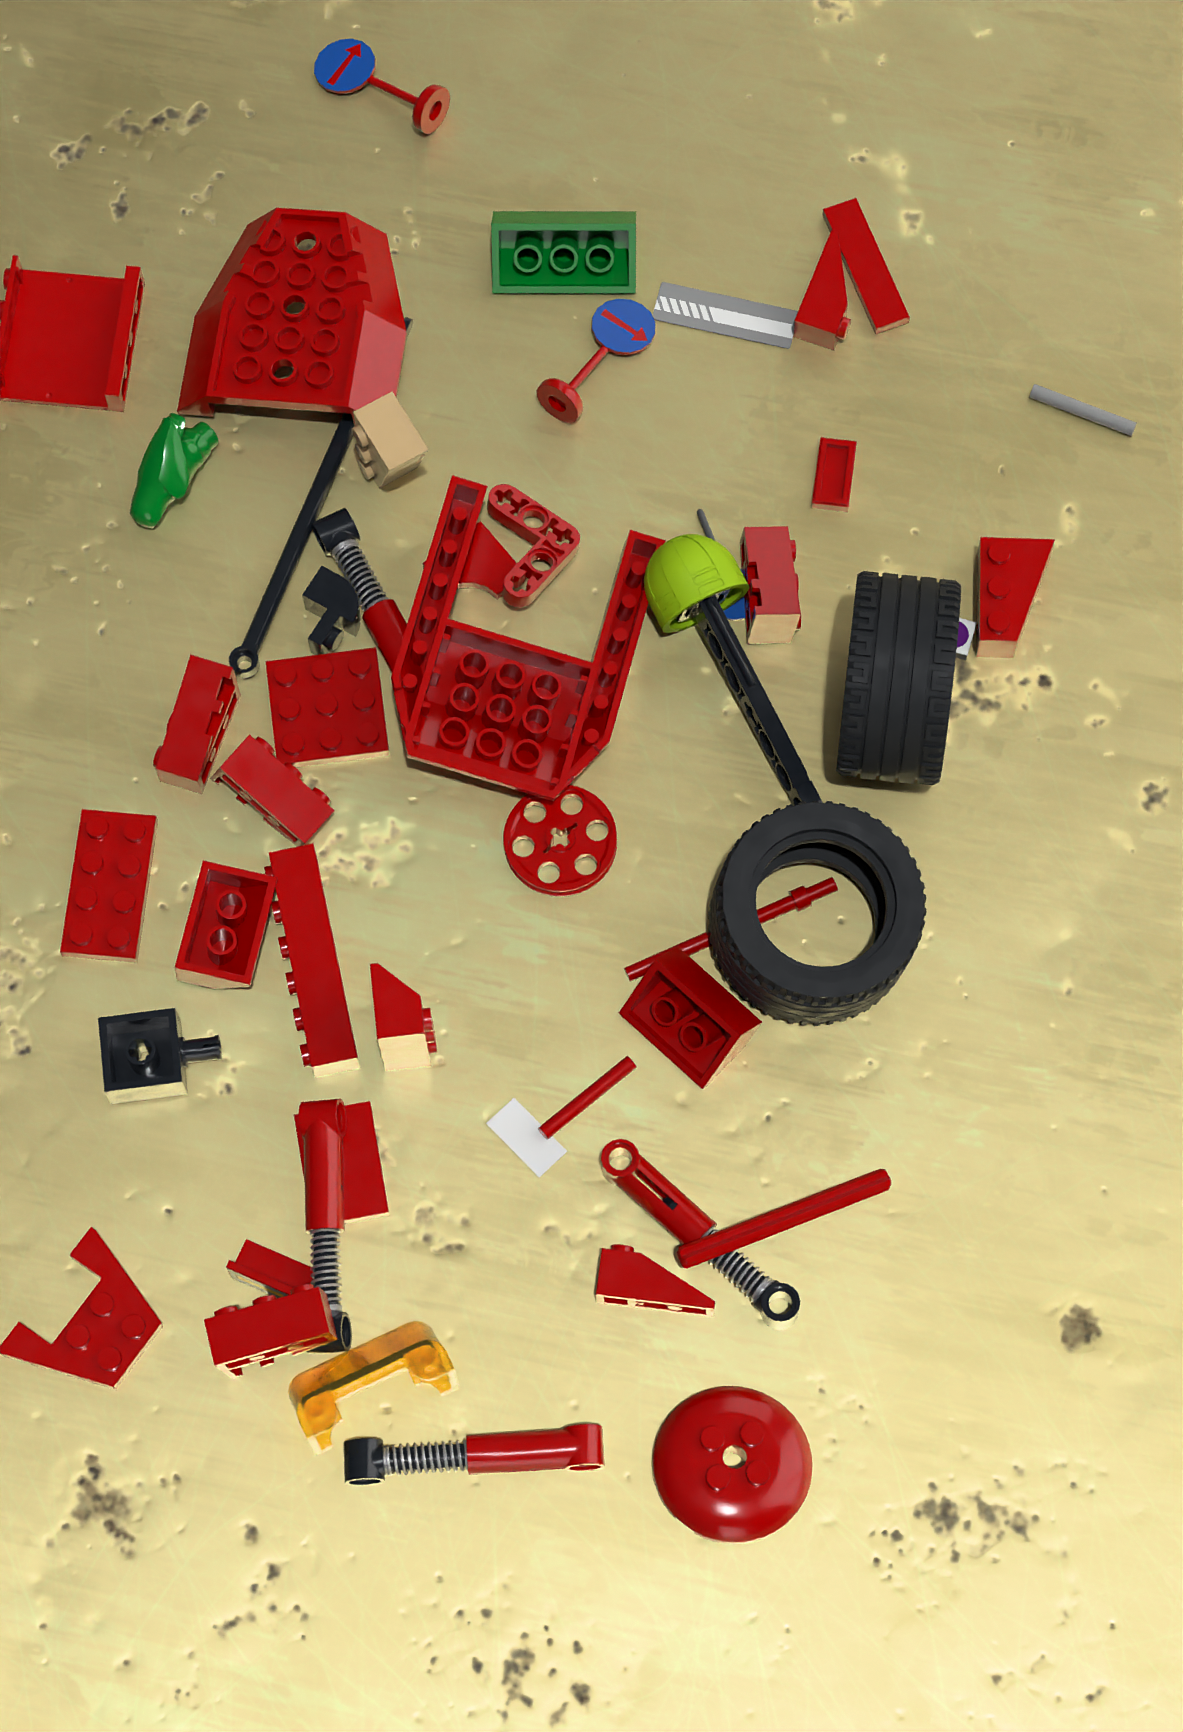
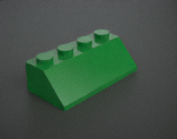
[491,211,636,293]

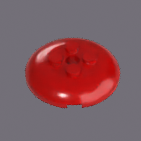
[652,1386,813,1544]

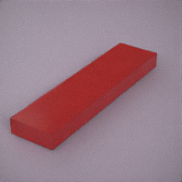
[822,198,910,334]

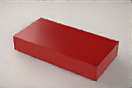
[812,437,857,513]

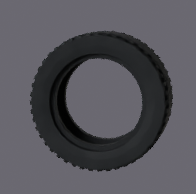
[836,571,961,785]
[708,801,926,1026]

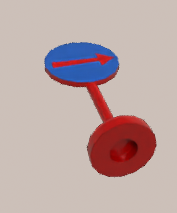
[314,38,450,134]
[536,299,655,423]

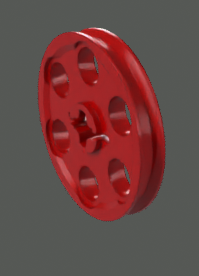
[503,785,617,896]

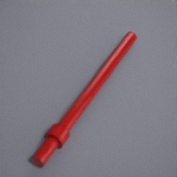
[624,877,838,982]

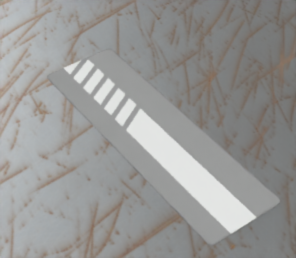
[652,282,798,349]

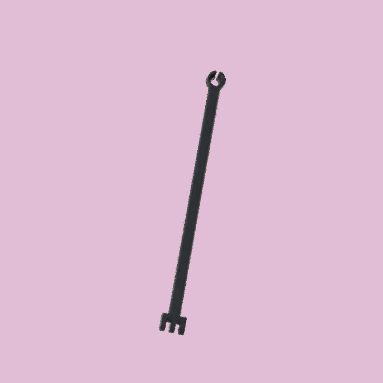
[229,317,413,679]

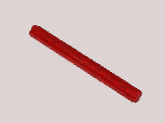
[677,1168,892,1269]

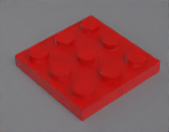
[265,647,390,768]

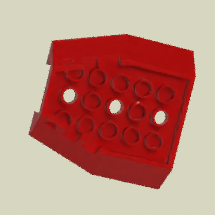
[177,207,407,426]

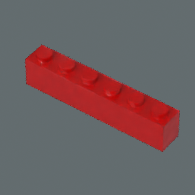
[264,843,360,1078]

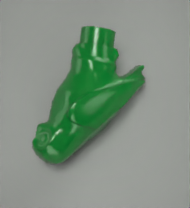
[130,413,219,528]

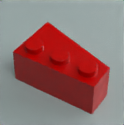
[740,526,801,644]
[976,537,1055,658]
[153,654,241,795]
[210,734,334,847]
[204,1284,338,1379]

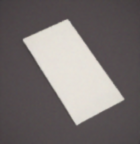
[486,1098,567,1177]

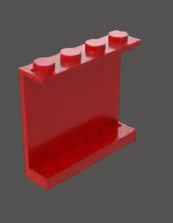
[0,255,145,412]

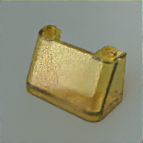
[288,1321,460,1456]

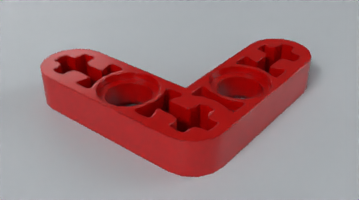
[487,484,580,608]

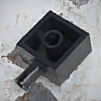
[98,1008,222,1104]

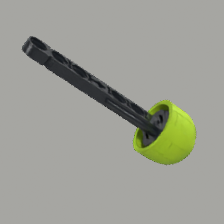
[644,534,823,806]

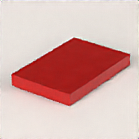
[294,1101,390,1224]

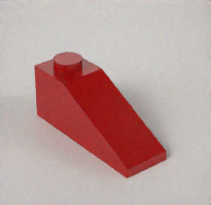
[793,230,851,351]
[596,1244,715,1317]

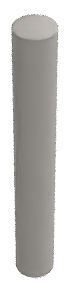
[1030,384,1137,436]

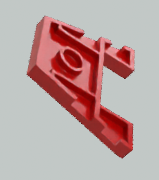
[0,1227,163,1390]

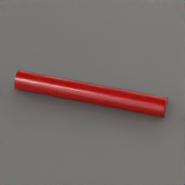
[538,1056,637,1140]

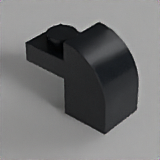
[302,565,361,655]

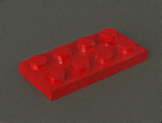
[60,809,158,963]

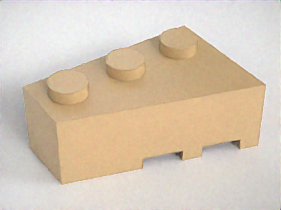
[352,392,429,488]

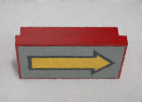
[226,1239,314,1298]

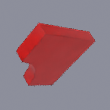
[422,521,517,600]

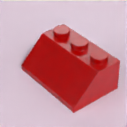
[175,861,278,989]
[619,947,762,1089]
[370,963,437,1072]

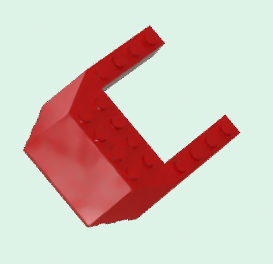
[391,475,666,801]

